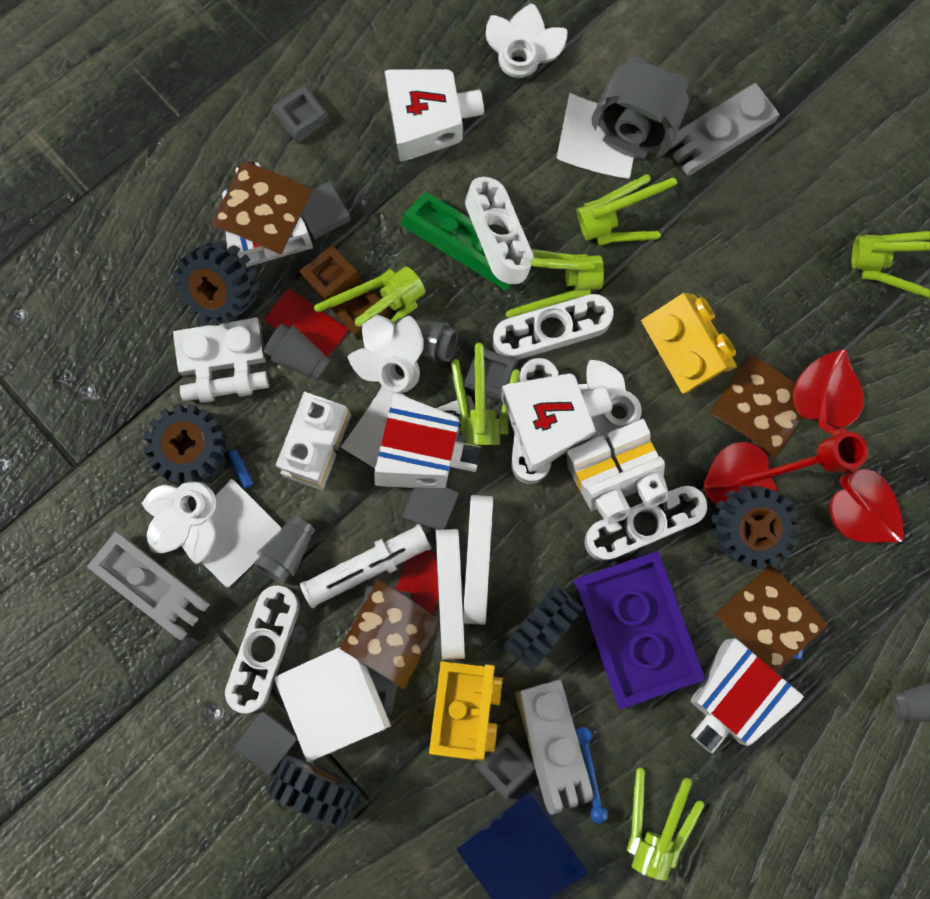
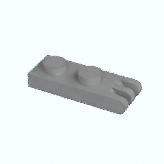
[669,82,779,176]
[87,531,210,641]
[515,679,593,815]

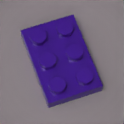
[573,551,705,709]

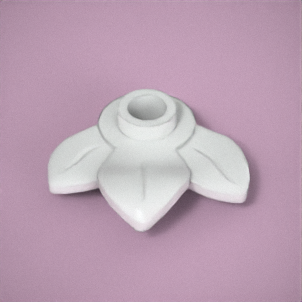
[486,4,567,78]
[348,315,424,393]
[578,360,641,442]
[142,481,216,564]

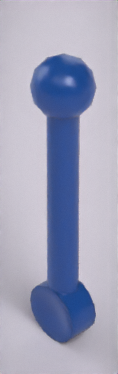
[575,727,608,824]

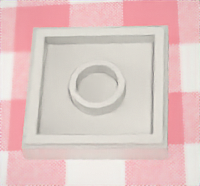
[274,647,391,763]

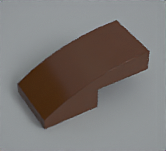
[300,245,390,340]

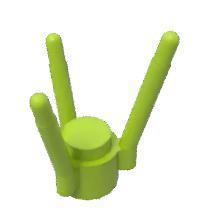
[577,174,677,246]
[851,231,930,299]
[506,249,604,318]
[314,266,425,326]
[451,343,520,445]
[627,767,704,881]

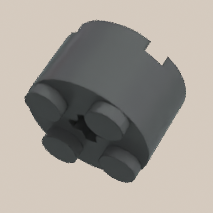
[592,56,689,159]

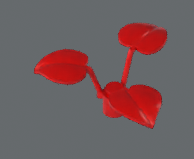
[704,350,904,543]

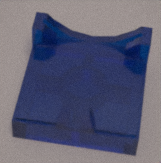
[456,790,589,899]

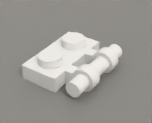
[173,317,269,403]

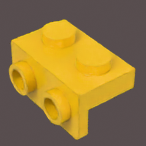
[641,293,737,394]
[429,661,503,761]

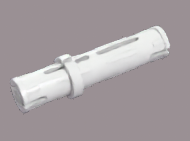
[300,524,432,609]

